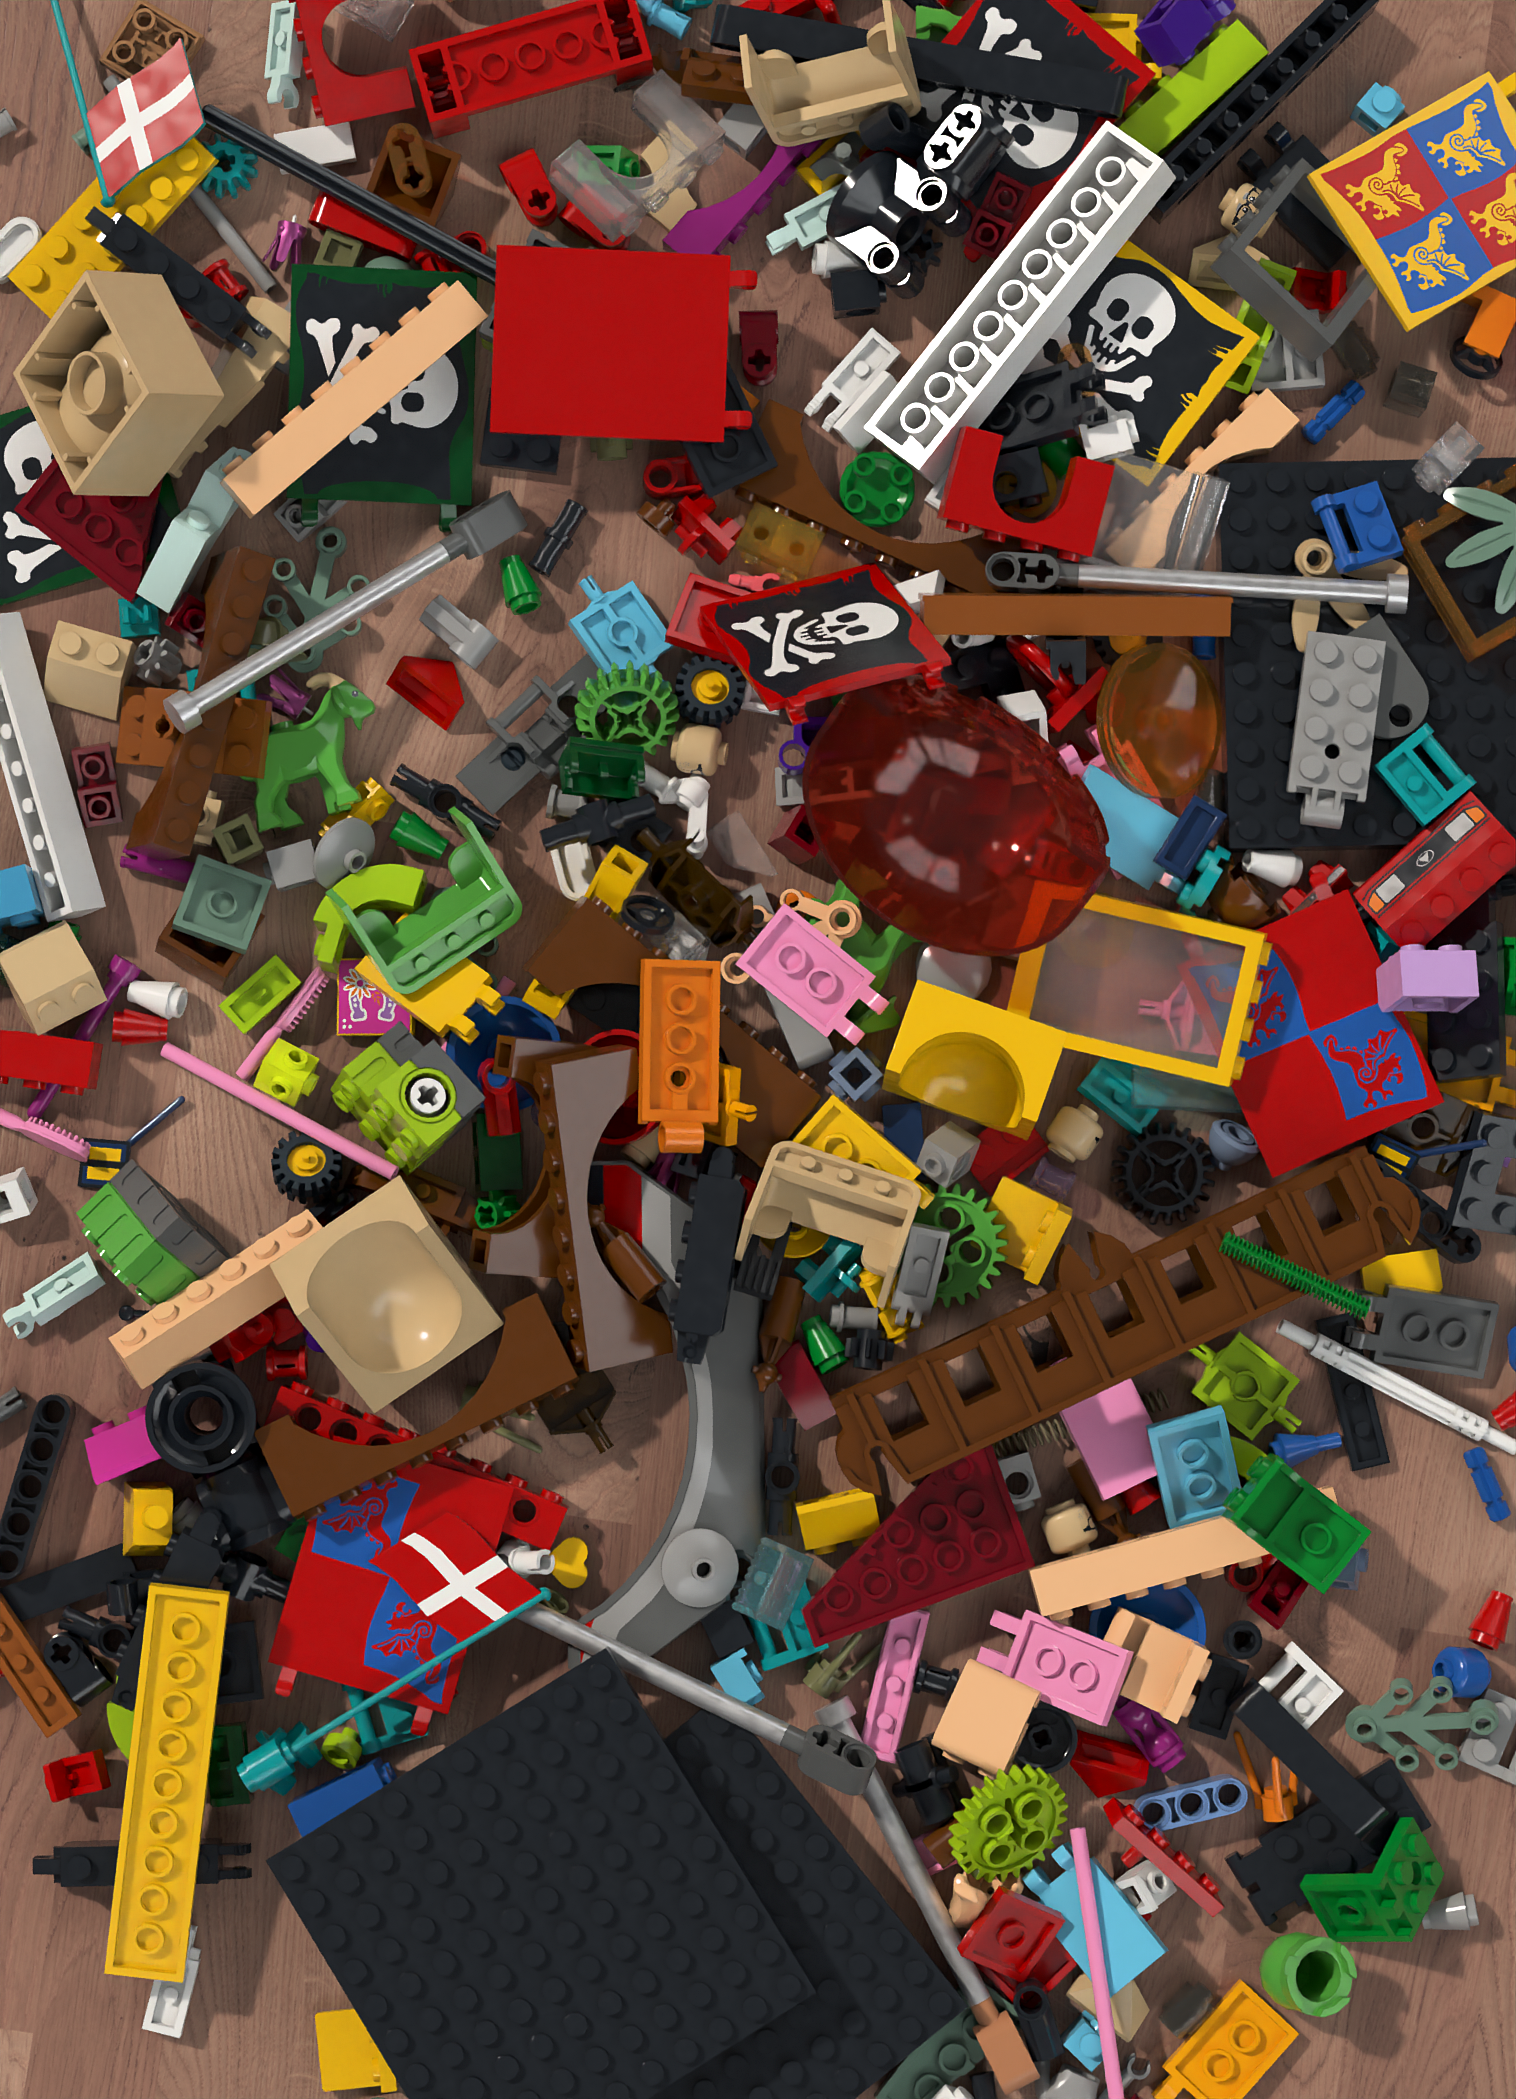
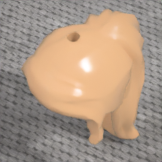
[949,1871,1024,1929]

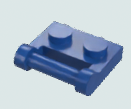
[1311,481,1404,574]

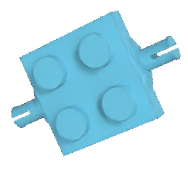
[568,575,674,681]

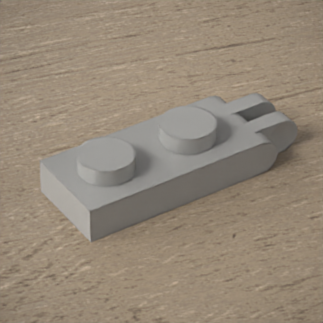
[891,1222,950,1330]

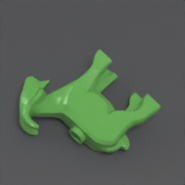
[804,859,931,1034]

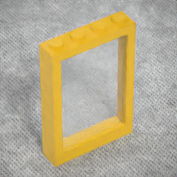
[1007,881,1272,1087]

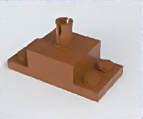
[116,686,272,779]

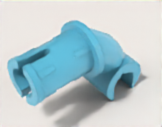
[636,0,693,40]

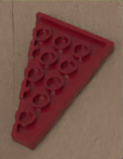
[14,458,164,604]
[801,1444,1035,1648]

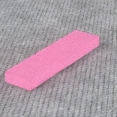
[860,1609,930,1764]

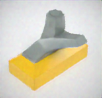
[797,130,869,196]

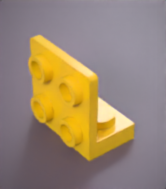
[970,1176,1073,1286]
[315,2008,400,2093]

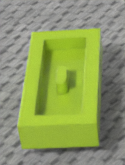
[218,954,303,1035]

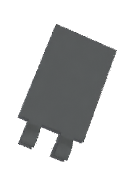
[1343,1283,1500,1379]

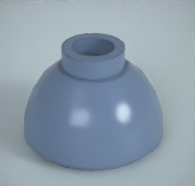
[1209,1119,1260,1171]

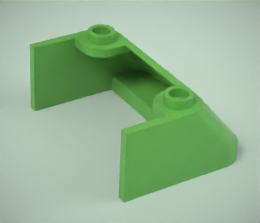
[325,806,522,994]

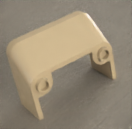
[739,0,921,147]
[734,1141,921,1308]

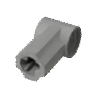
[419,594,499,670]

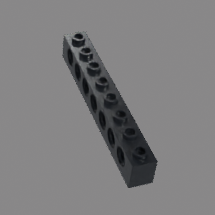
[1148,0,1379,224]

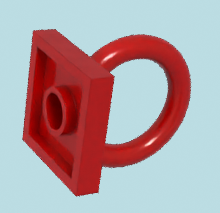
[1005,635,1112,734]

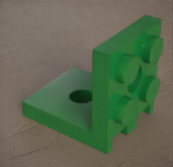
[1299,1817,1444,1942]

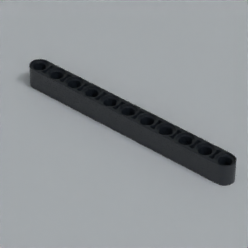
[709,4,1129,119]

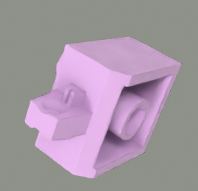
[1376,944,1479,1013]

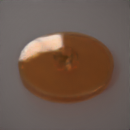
[1096,643,1222,799]

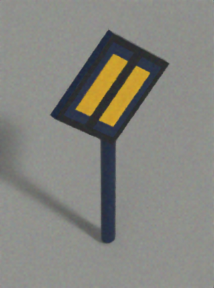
[78,1096,185,1188]
[1367,1132,1487,1180]

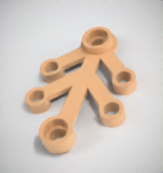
[721,889,862,984]

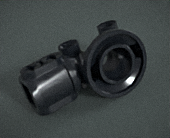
[826,99,1015,299]
[145,1350,297,1553]

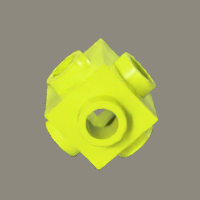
[253,1038,319,1107]

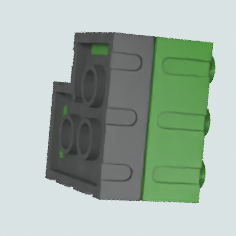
[76,1159,232,1306]

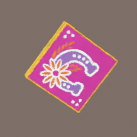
[337,958,415,1036]

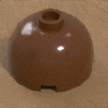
[1207,856,1281,930]

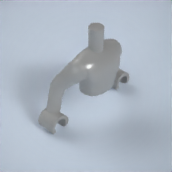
[1034,2018,1151,2099]

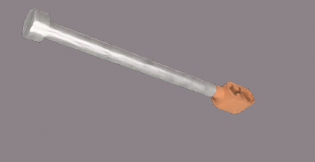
[813,1695,1041,2096]

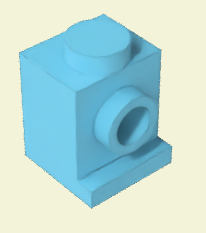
[1350,82,1405,137]
[710,1646,765,1706]
[1060,2010,1103,2072]

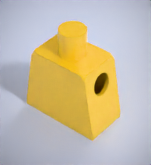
[123,1481,173,1556]

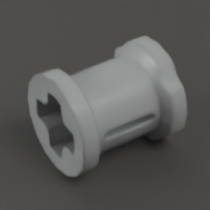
[546,784,589,819]

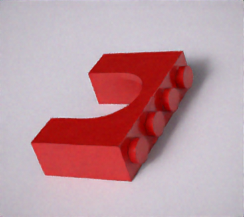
[288,0,415,127]
[936,426,1115,563]

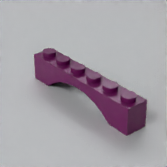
[662,140,823,255]

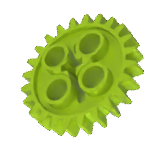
[948,1764,1068,1883]

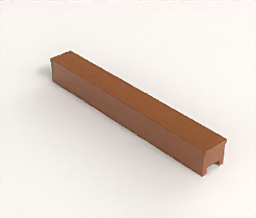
[918,593,1233,636]

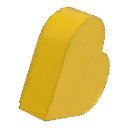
[549,1536,588,1589]

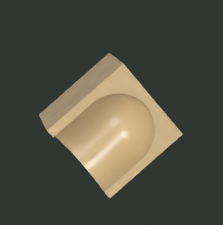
[13,270,224,496]
[269,1175,504,1414]

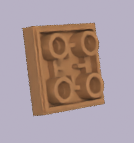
[99,0,206,80]

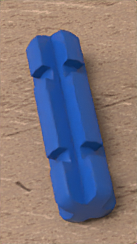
[1301,380,1365,445]
[1463,1447,1511,1522]

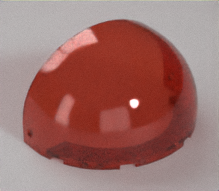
[802,675,1111,957]

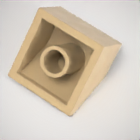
[43,620,138,721]
[0,920,107,1036]

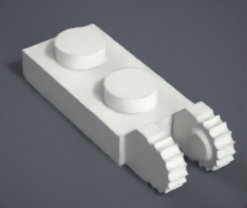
[804,328,901,432]

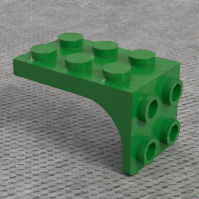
[1221,1453,1372,1594]

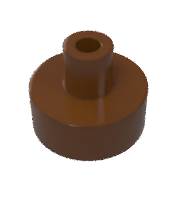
[636,497,676,538]

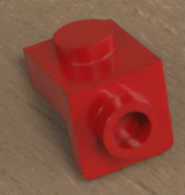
[1289,267,1348,315]
[43,1748,111,1803]

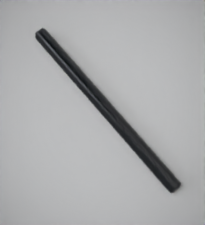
[202,104,496,286]

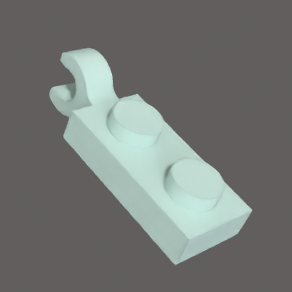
[264,0,304,109]
[765,183,842,256]
[3,1252,106,1339]

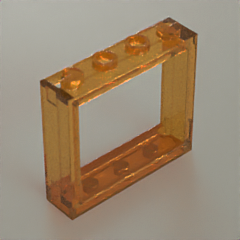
[1400,464,1516,663]

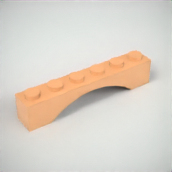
[1101,388,1300,568]

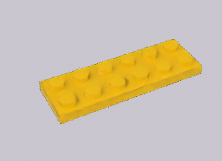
[7,137,219,319]

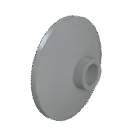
[313,818,375,889]
[661,1528,739,1607]

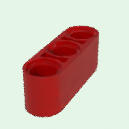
[307,190,417,262]

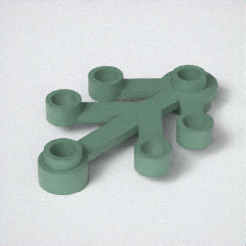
[263,526,370,673]
[1345,1676,1499,1772]

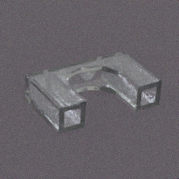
[549,69,726,243]

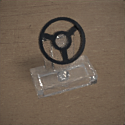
[620,892,712,960]

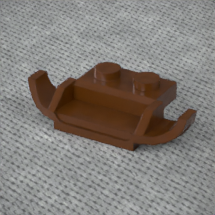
[651,43,799,106]
[343,1164,481,1237]

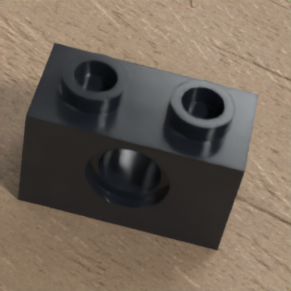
[993,446,1050,513]

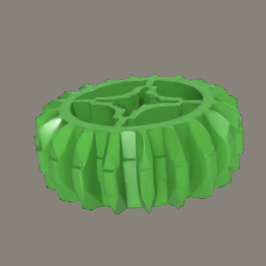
[574,660,679,756]

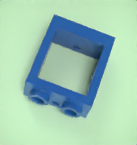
[287,1756,397,1837]

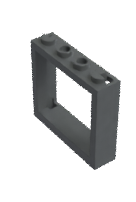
[1210,158,1377,363]

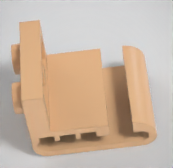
[1103,1606,1212,1724]
[931,1658,1042,1780]

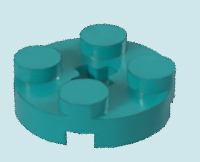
[1175,845,1231,916]

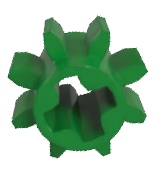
[474,1190,521,1229]

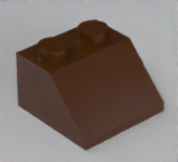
[155,907,265,991]

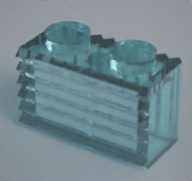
[732,1537,814,1631]

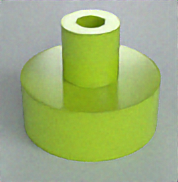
[320,1727,362,1769]

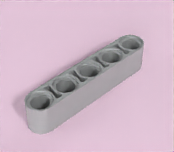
[733,883,835,1070]

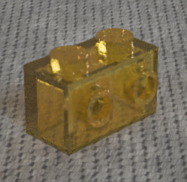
[736,502,825,582]

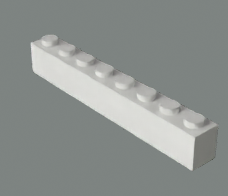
[0,612,106,922]

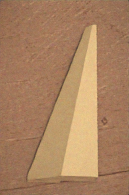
[167,296,290,479]

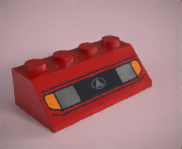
[1352,789,1516,948]

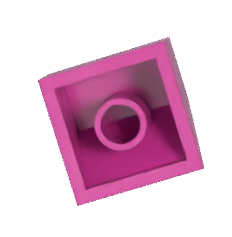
[84,1405,162,1485]

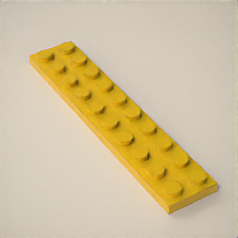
[104,1582,230,1983]

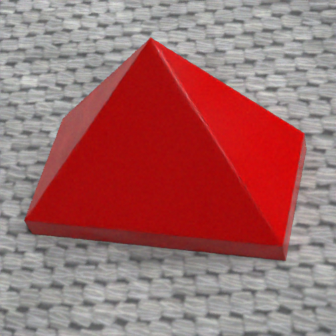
[386,655,465,731]
[1070,1730,1149,1798]

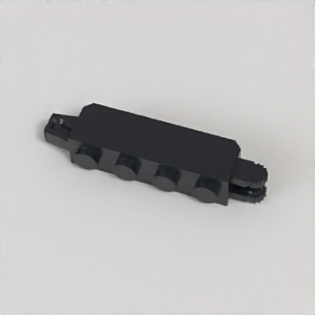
[85,206,272,359]
[668,1146,748,1365]
[111,1505,225,1711]
[32,1838,252,1887]

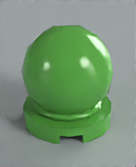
[1259,1932,1357,2017]

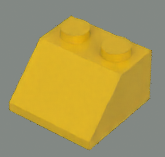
[795,1488,880,1555]

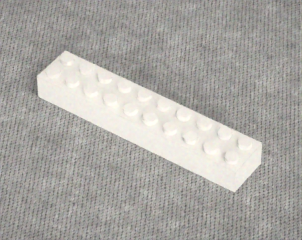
[864,121,1176,484]

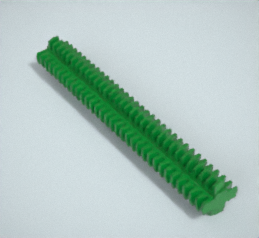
[1219,1231,1371,1320]

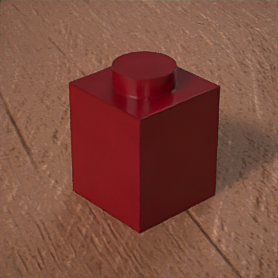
[767,804,833,865]

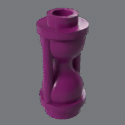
[1112,1695,1187,1773]

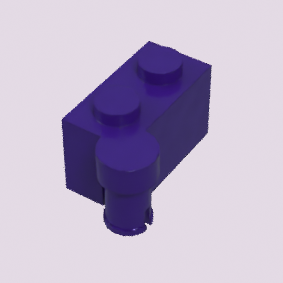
[1134,0,1236,68]

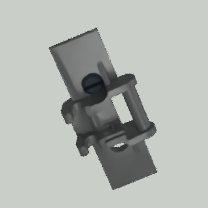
[455,653,607,816]

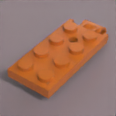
[638,959,721,1153]

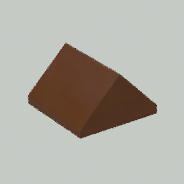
[366,127,462,227]

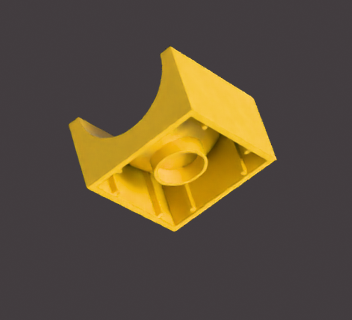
[882,979,1068,1141]

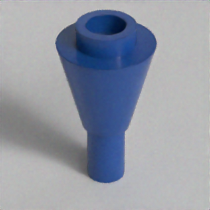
[1268,1432,1342,1468]

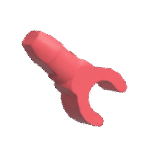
[728,573,780,593]

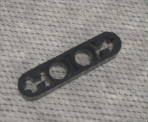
[1376,1159,1481,1264]

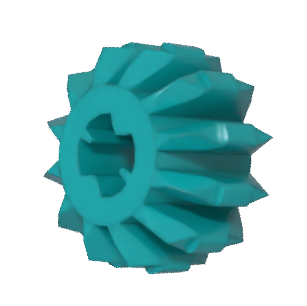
[201,133,259,199]

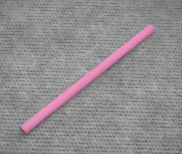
[160,1042,399,1180]
[1070,1827,1125,2099]

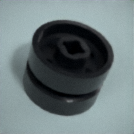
[1014,1700,1078,1774]

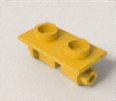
[317,777,395,837]
[859,1268,925,1344]

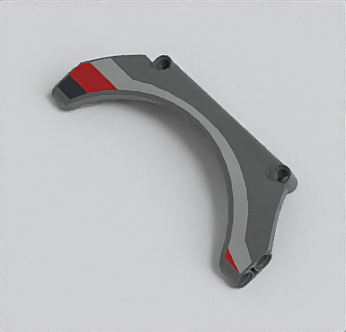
[568,1161,767,1669]

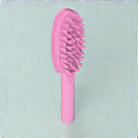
[236,966,330,1082]
[0,1108,91,1162]

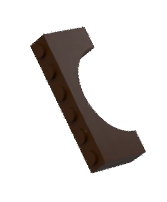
[468,1034,598,1278]

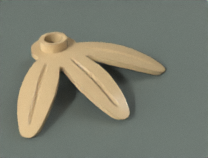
[1292,538,1409,653]

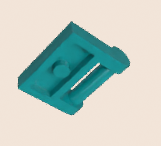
[1373,723,1477,827]
[737,1574,829,1672]
[340,1683,429,1755]

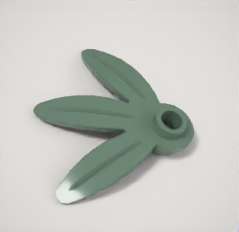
[1443,487,1516,614]

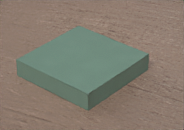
[171,854,272,955]

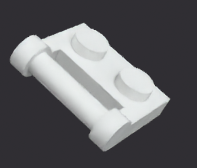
[1259,1641,1344,1730]

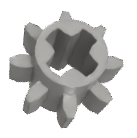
[134,636,182,686]

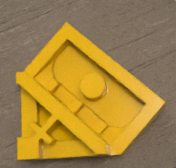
[1360,1248,1443,1295]

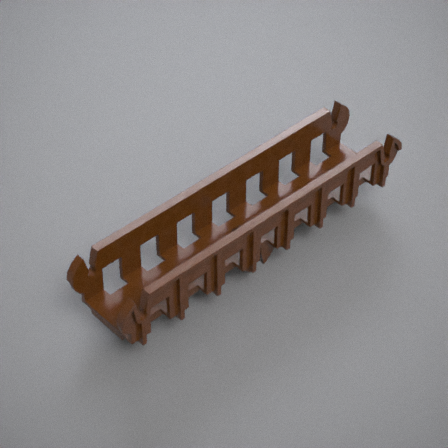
[828,1146,1421,1496]

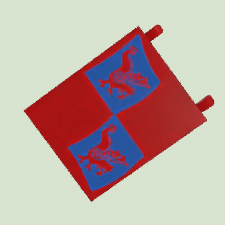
[1177,872,1444,1178]
[268,1435,515,1736]

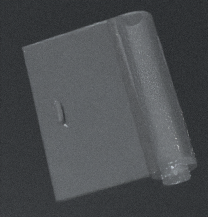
[1084,451,1230,595]

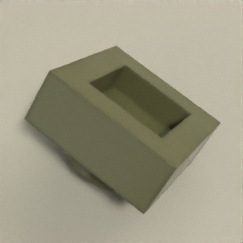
[313,229,364,267]

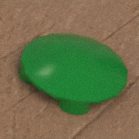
[839,451,915,527]

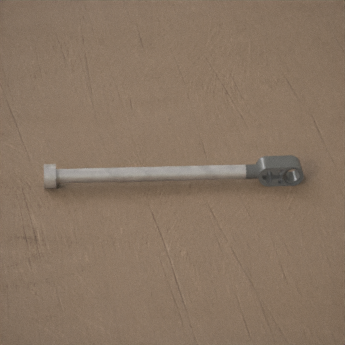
[163,490,528,734]
[985,552,1409,614]
[515,1603,877,1796]

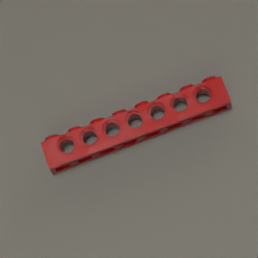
[263,1381,569,1550]

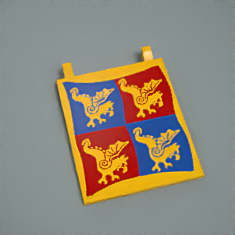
[1307,71,1516,332]

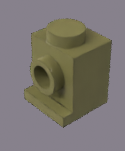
[212,813,264,867]

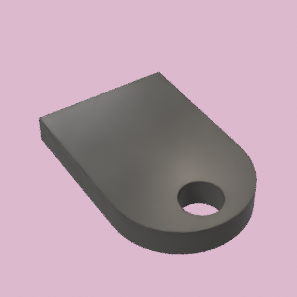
[1345,613,1429,740]

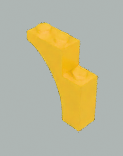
[522,844,649,1020]

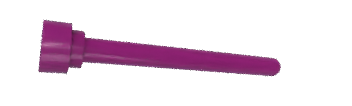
[27,954,142,1120]

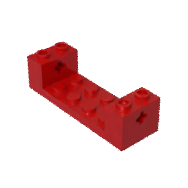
[408,0,654,139]

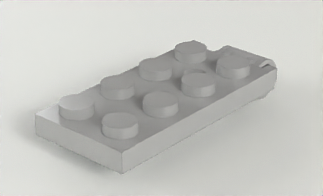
[1286,631,1386,829]

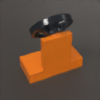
[1450,286,1516,380]

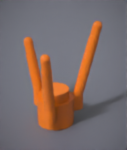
[1233,1731,1298,1822]

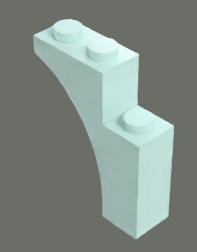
[136,446,252,613]

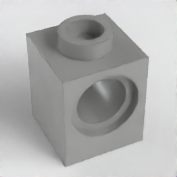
[715,103,767,160]
[263,839,317,892]
[916,1121,981,1188]
[997,1450,1041,1512]

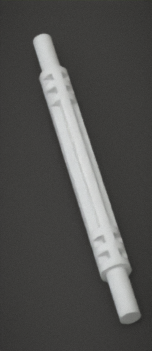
[1276,1319,1516,1455]

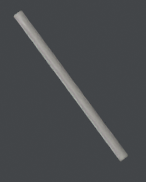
[103,75,277,294]

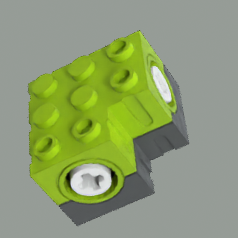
[330,1021,486,1176]

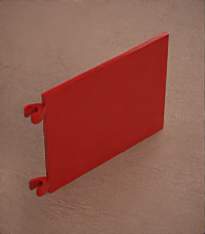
[490,245,758,443]

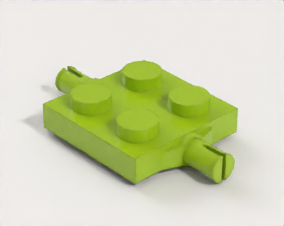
[1189,1331,1302,1441]

